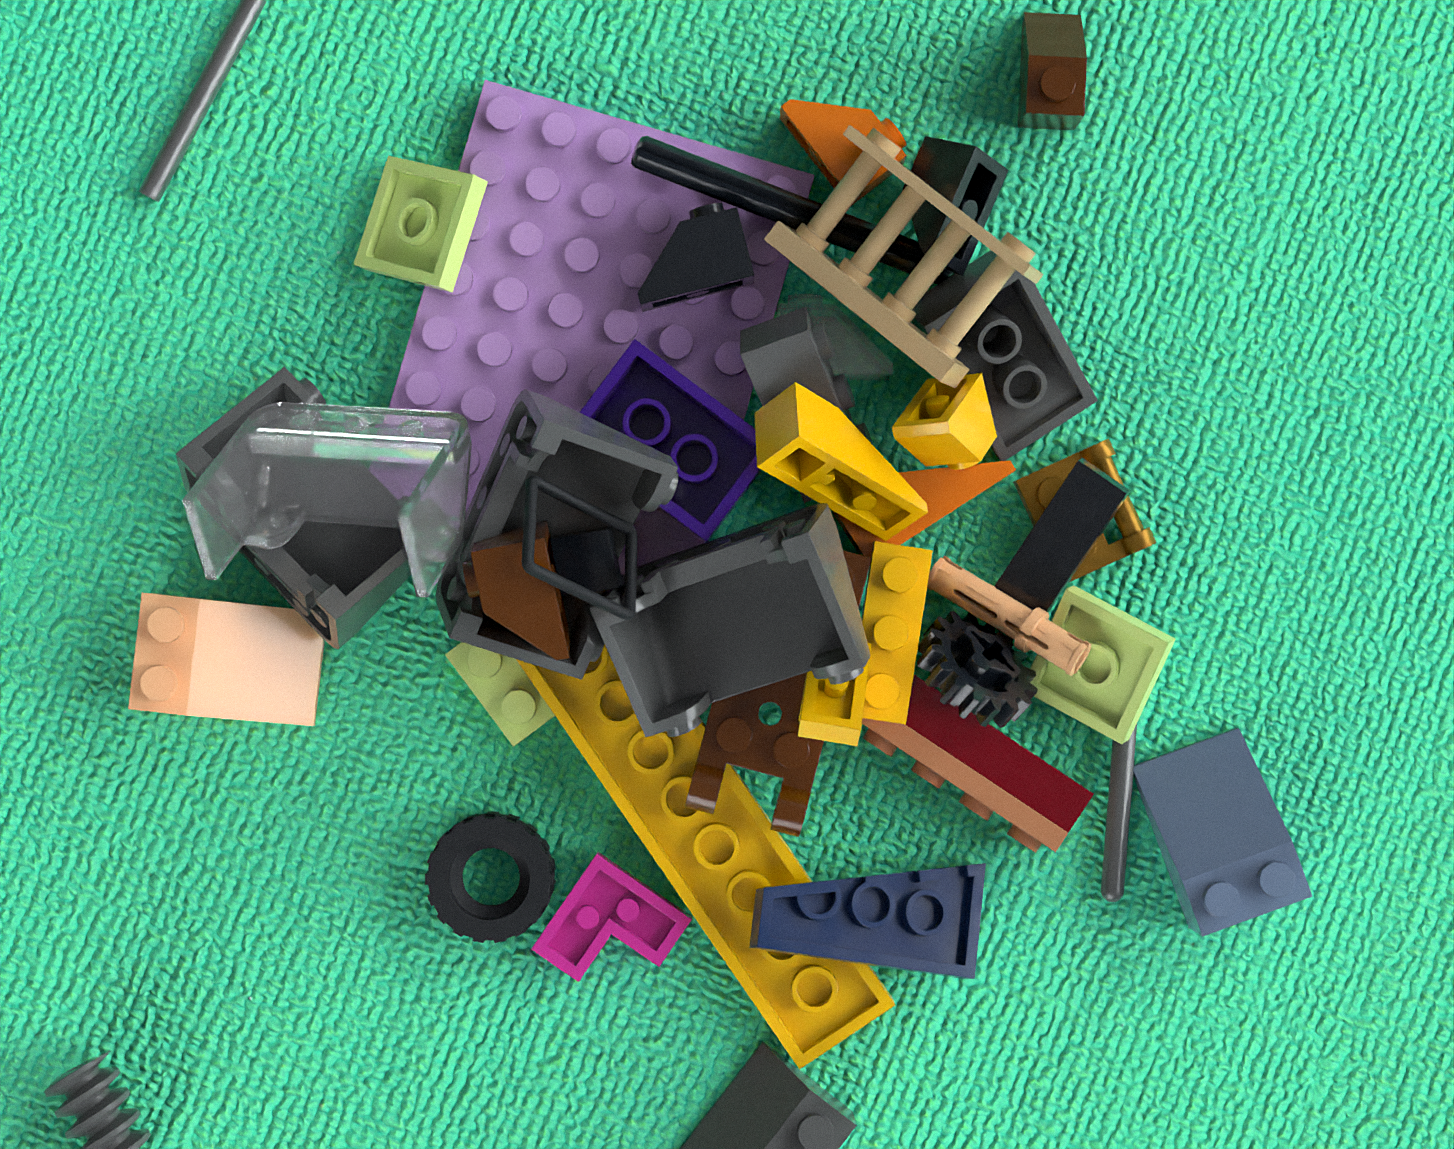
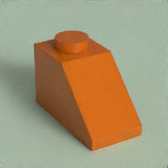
[779,99,907,206]

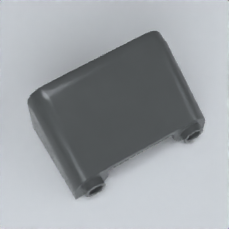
[176,367,444,650]
[436,389,678,680]
[589,503,870,737]

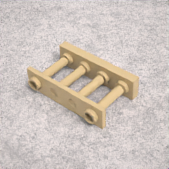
[764,125,1044,388]

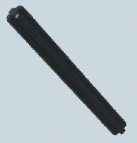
[631,136,953,285]

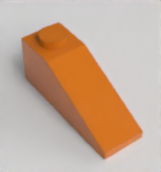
[830,460,1016,558]

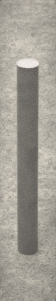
[139,0,266,202]

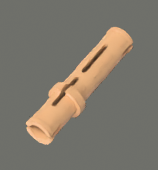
[927,556,1091,676]

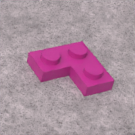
[531,852,692,982]

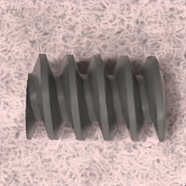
[44,1050,151,1149]

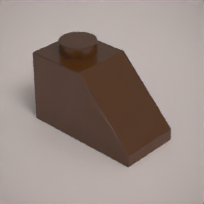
[1018,12,1087,130]

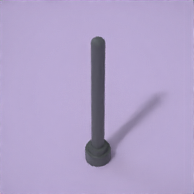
[1101,724,1137,902]

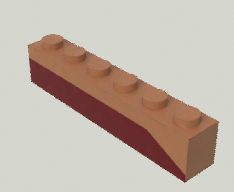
[862,675,1094,853]

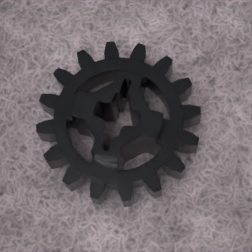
[917,611,1038,728]

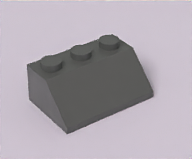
[679,1041,857,1149]

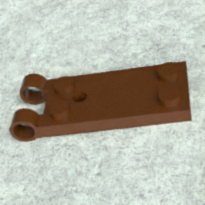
[685,551,872,837]

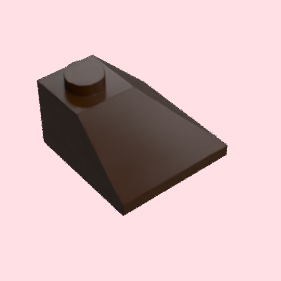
[462,521,570,660]

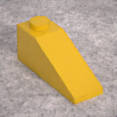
[754,382,928,541]

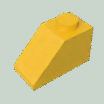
[891,373,997,470]

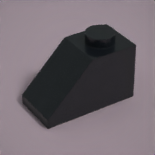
[903,136,1008,276]
[637,203,755,312]

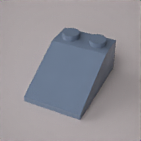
[1133,728,1312,937]

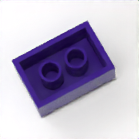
[579,339,762,543]

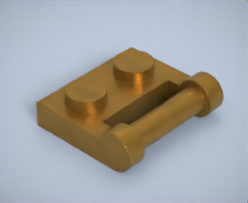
[1013,438,1157,582]

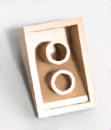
[128,593,325,726]

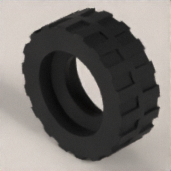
[425,812,556,943]

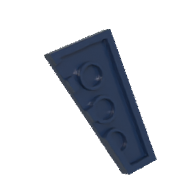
[749,863,986,979]

